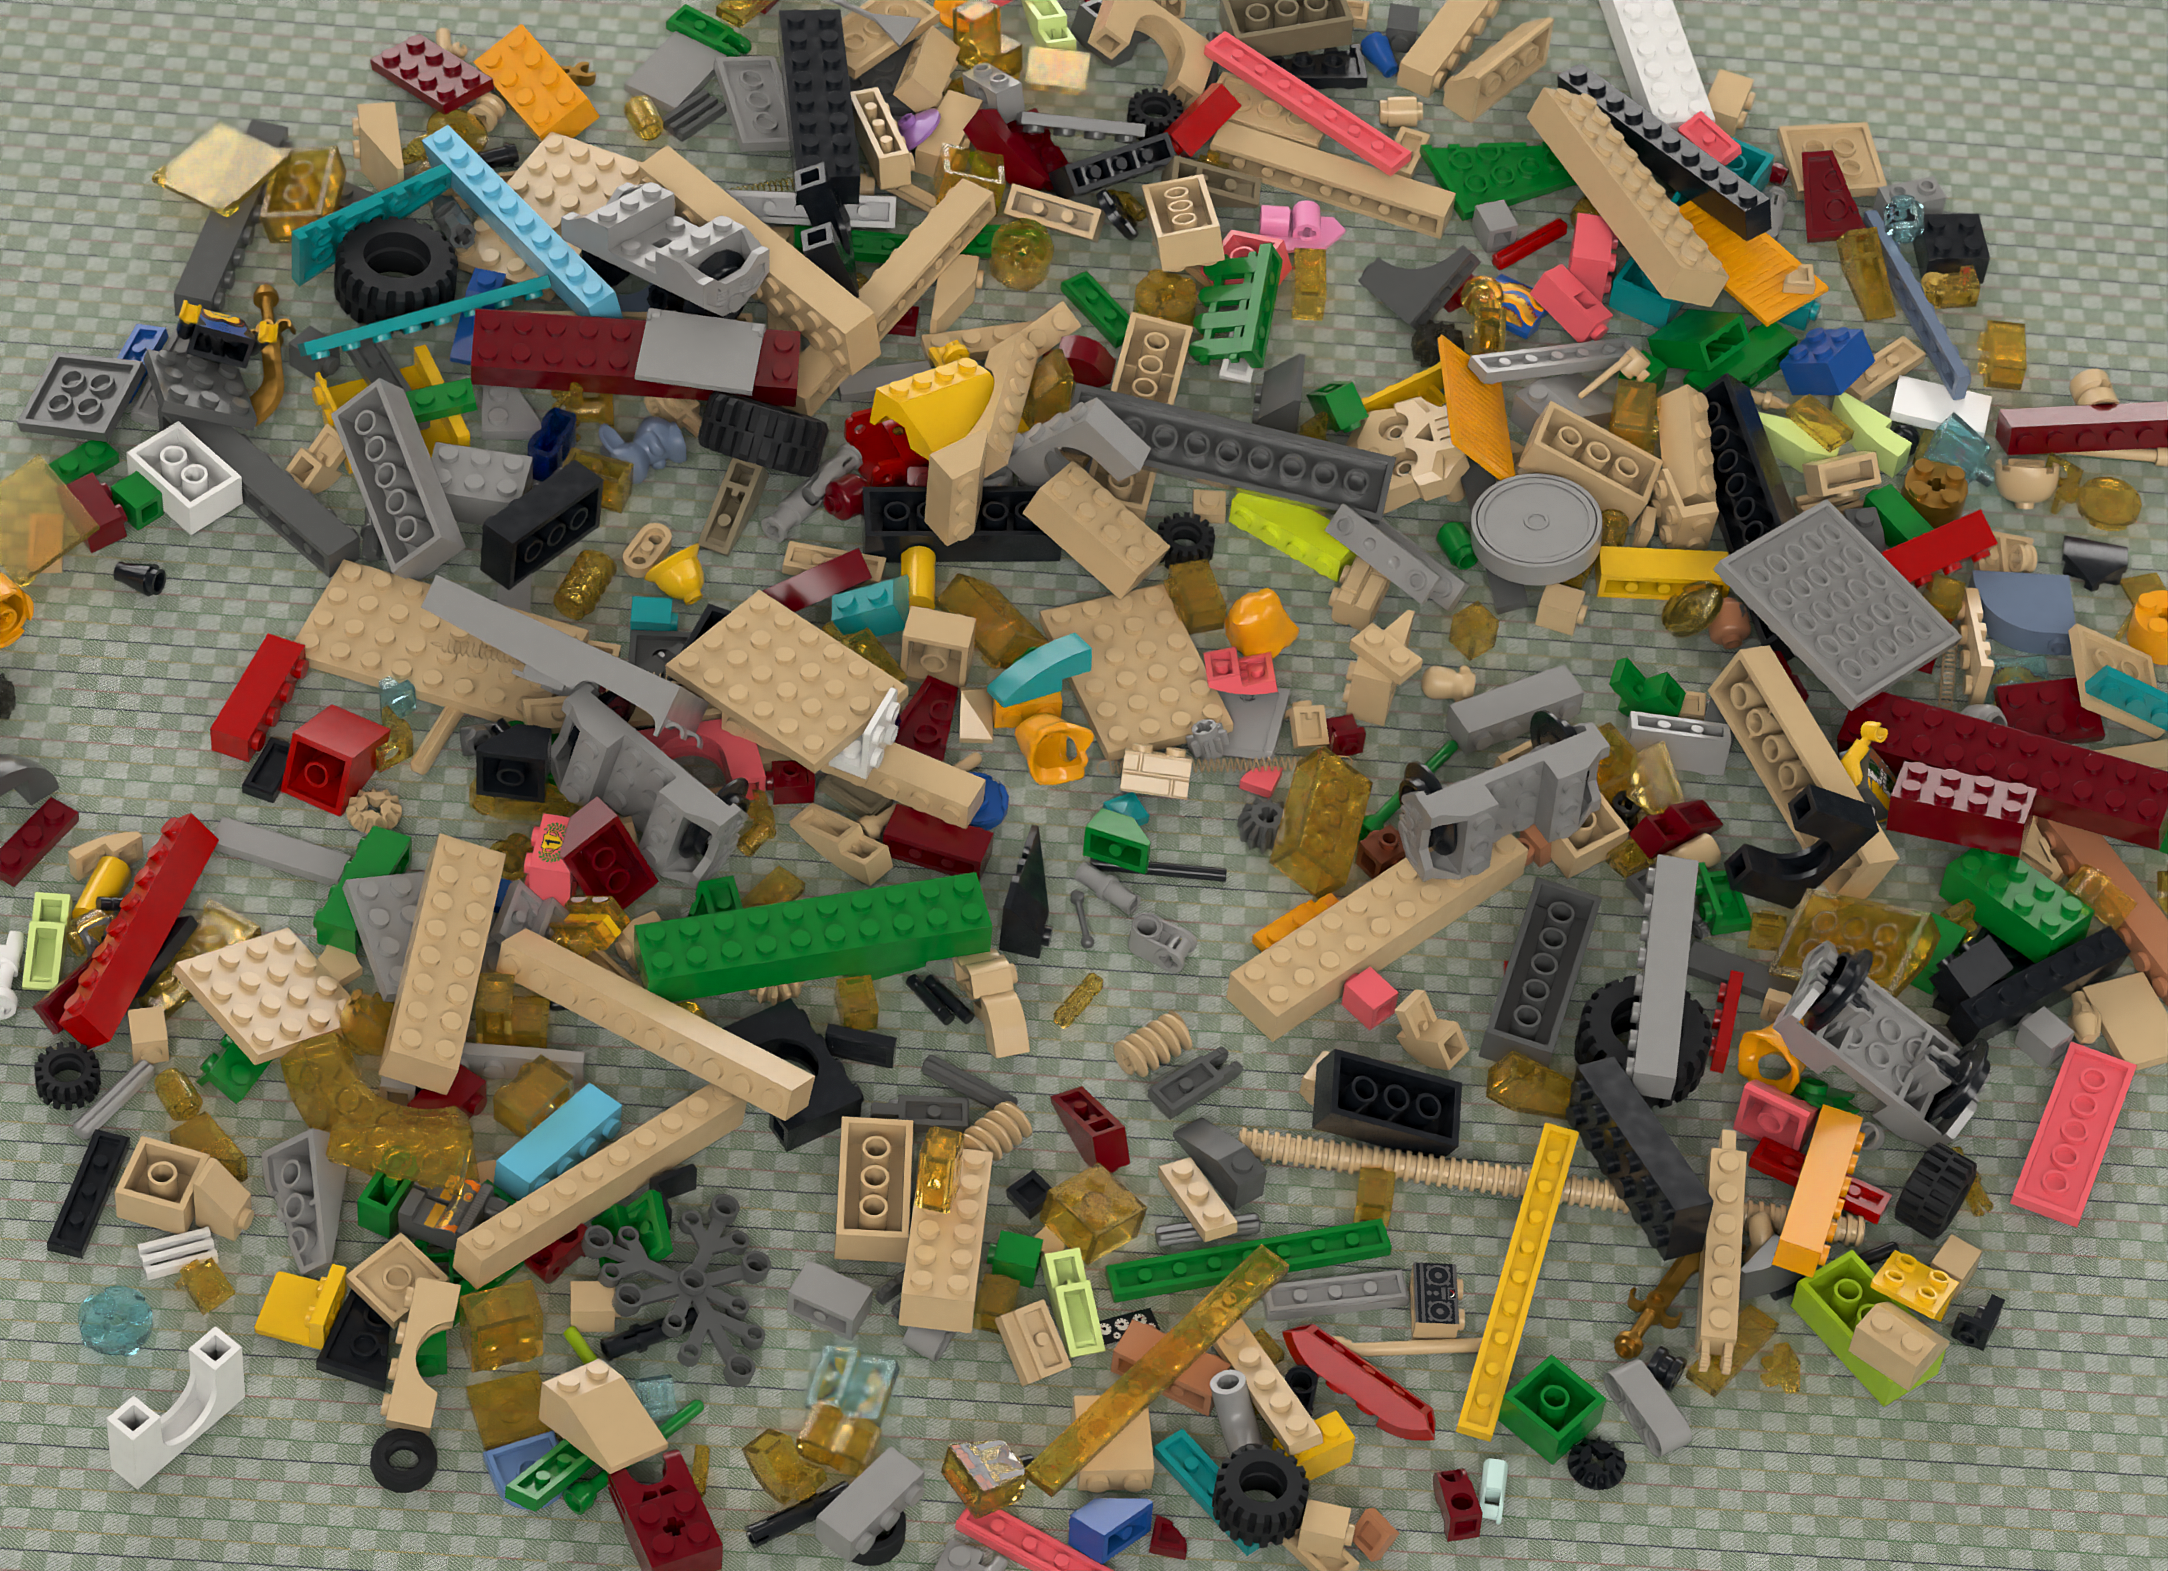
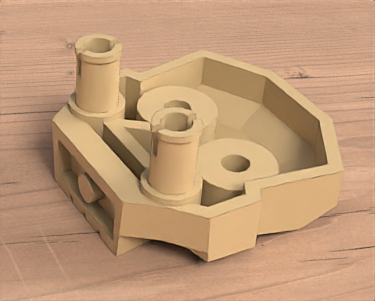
[1346,396,1470,515]

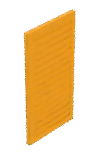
[1679,201,1829,327]
[1437,335,1515,481]

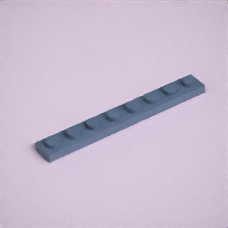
[1863,210,1971,400]

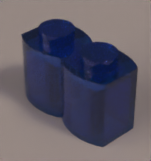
[528,407,576,482]

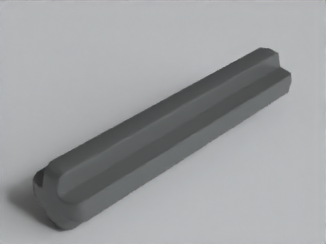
[921,1055,1018,1110]
[1155,1213,1260,1247]

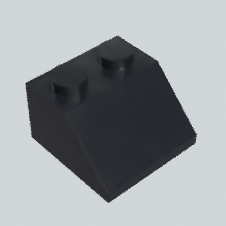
[476,724,552,803]

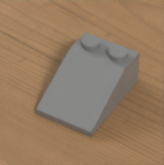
[1510,373,1620,436]

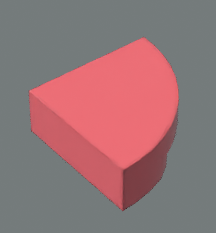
[1239,766,1283,798]

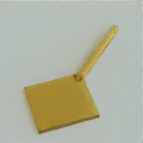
[2114,572,2167,642]

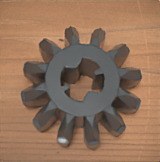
[1237,796,1296,854]

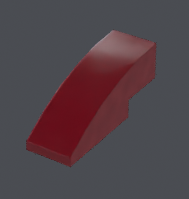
[963,109,1050,191]
[762,548,872,613]
[1629,800,1724,859]

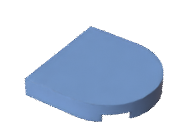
[483,1430,566,1510]

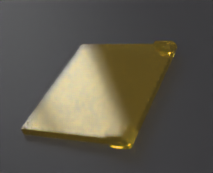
[152,122,292,217]
[0,454,100,588]

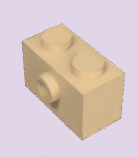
[1802,451,1881,498]

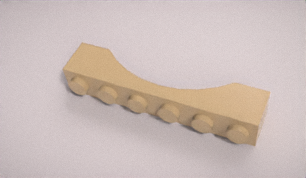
[966,331,1039,478]

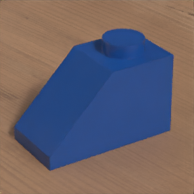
[1068,1498,1153,1565]

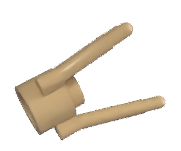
[1578,346,1651,420]

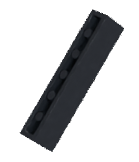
[1945,926,2131,1047]

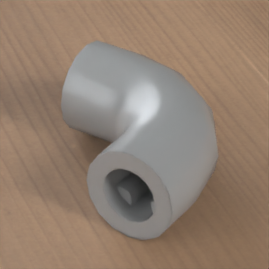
[1210,1370,1265,1458]

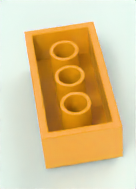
[473,23,600,143]

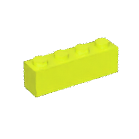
[1229,493,1358,582]

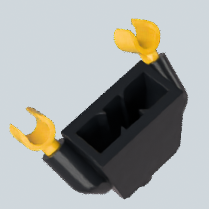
[176,300,279,369]

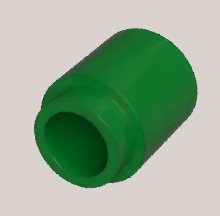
[1436,522,1478,570]

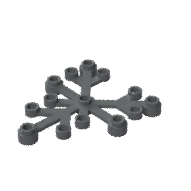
[581,1194,771,1388]

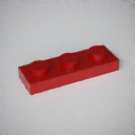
[1708,970,1744,1074]

